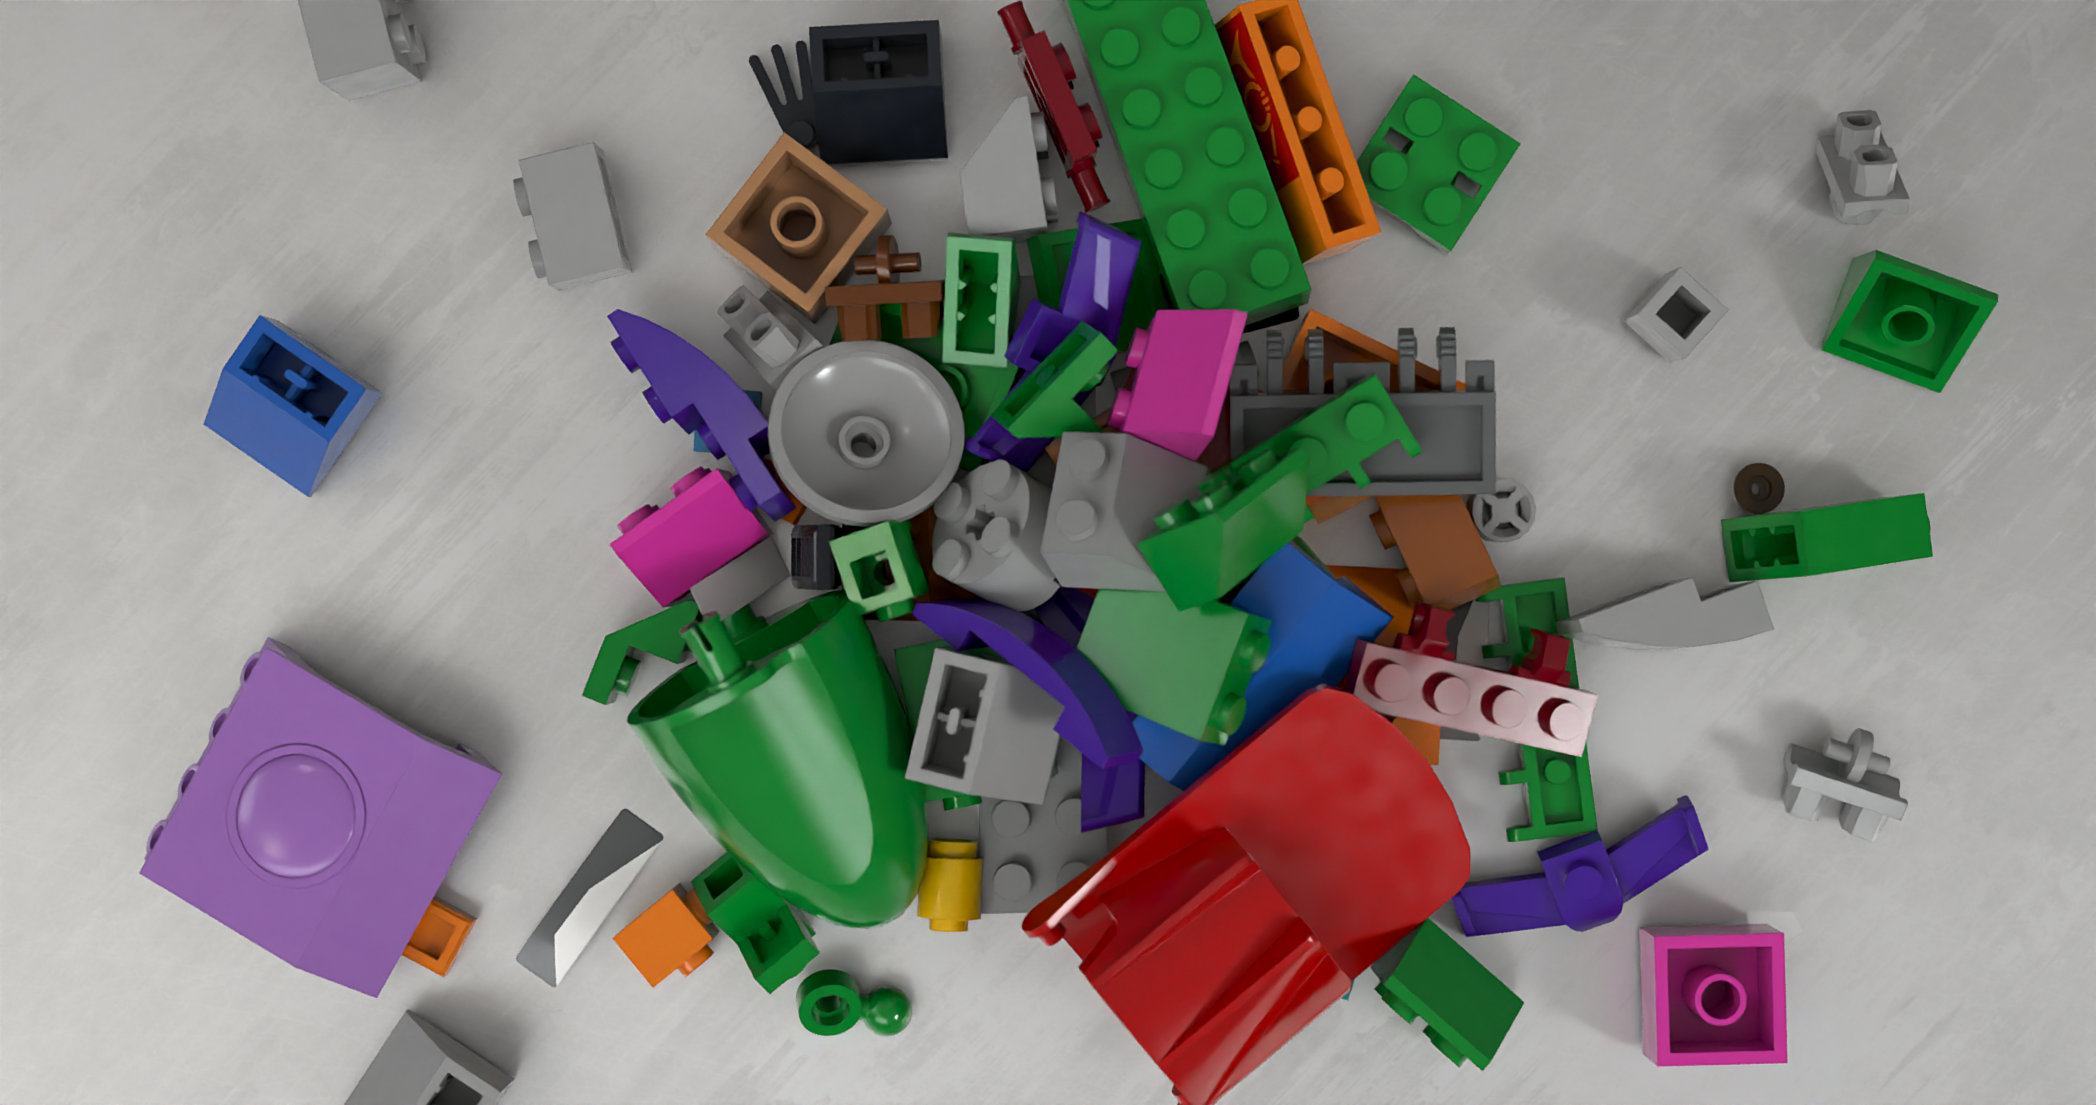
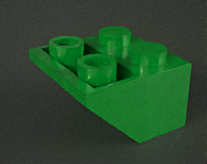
[1137,446,1310,612]
[1370,918,1524,1071]

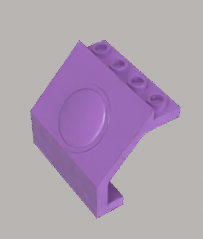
[139,637,502,998]

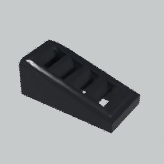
[791,524,843,590]

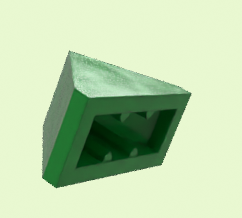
[942,232,1021,368]

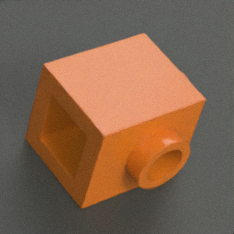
[612,883,720,988]

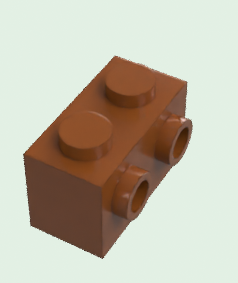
[1369,494,1501,610]

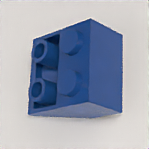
[203,315,383,497]

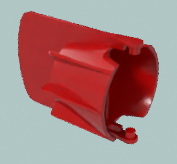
[1021,684,1471,1105]

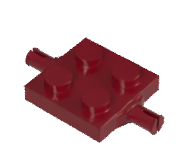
[997,1,1110,213]

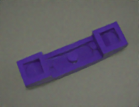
[912,598,1144,769]

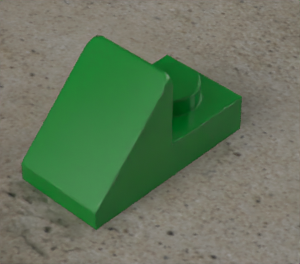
[991,321,1118,438]

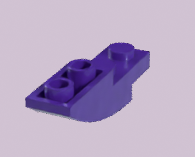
[607,309,796,522]

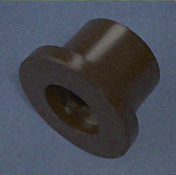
[1732,463,1785,514]

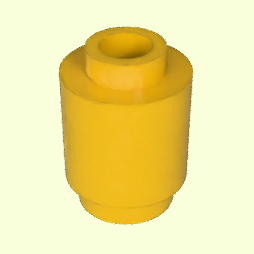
[917,838,983,932]

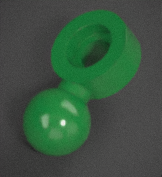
[796,969,912,1037]

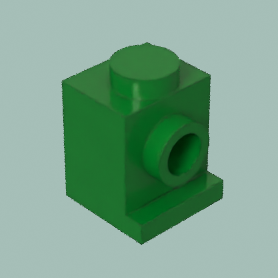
[829,519,930,623]

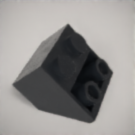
[809,20,948,166]

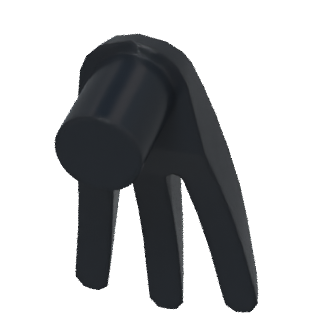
[749,41,818,150]

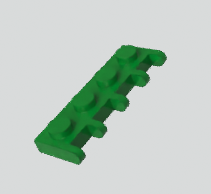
[1210,372,1423,524]
[1475,577,1598,842]

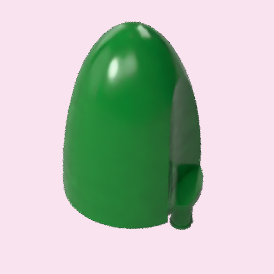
[627,590,929,929]

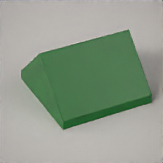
[1821,250,1998,393]

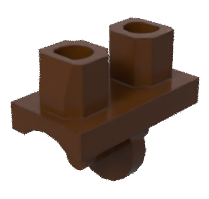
[825,235,945,341]

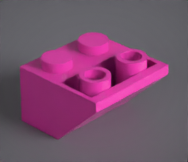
[609,466,774,608]

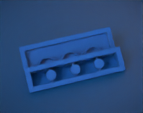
[1132,541,1394,791]

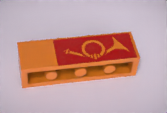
[1215,0,1382,265]

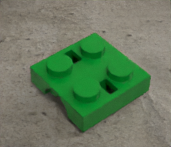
[1356,74,1521,254]

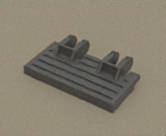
[1230,327,1496,497]

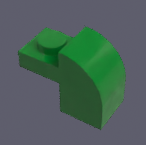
[690,852,820,994]

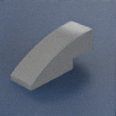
[1555,577,1774,649]

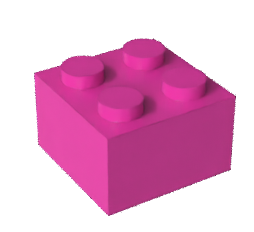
[1639,924,1788,1067]

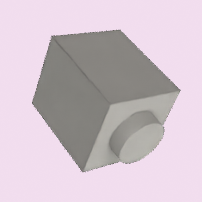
[1623,267,1729,363]

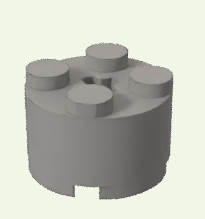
[932,459,1061,612]

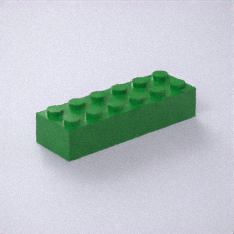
[1062,0,1312,326]

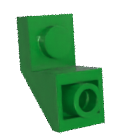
[582,599,704,705]

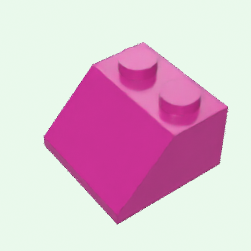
[1107,309,1247,461]

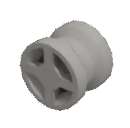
[1466,478,1536,543]

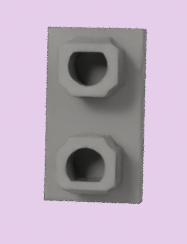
[1816,110,1910,225]
[717,285,824,391]
[1783,728,1908,841]

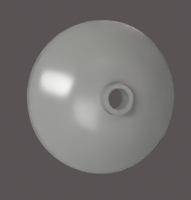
[768,340,965,527]

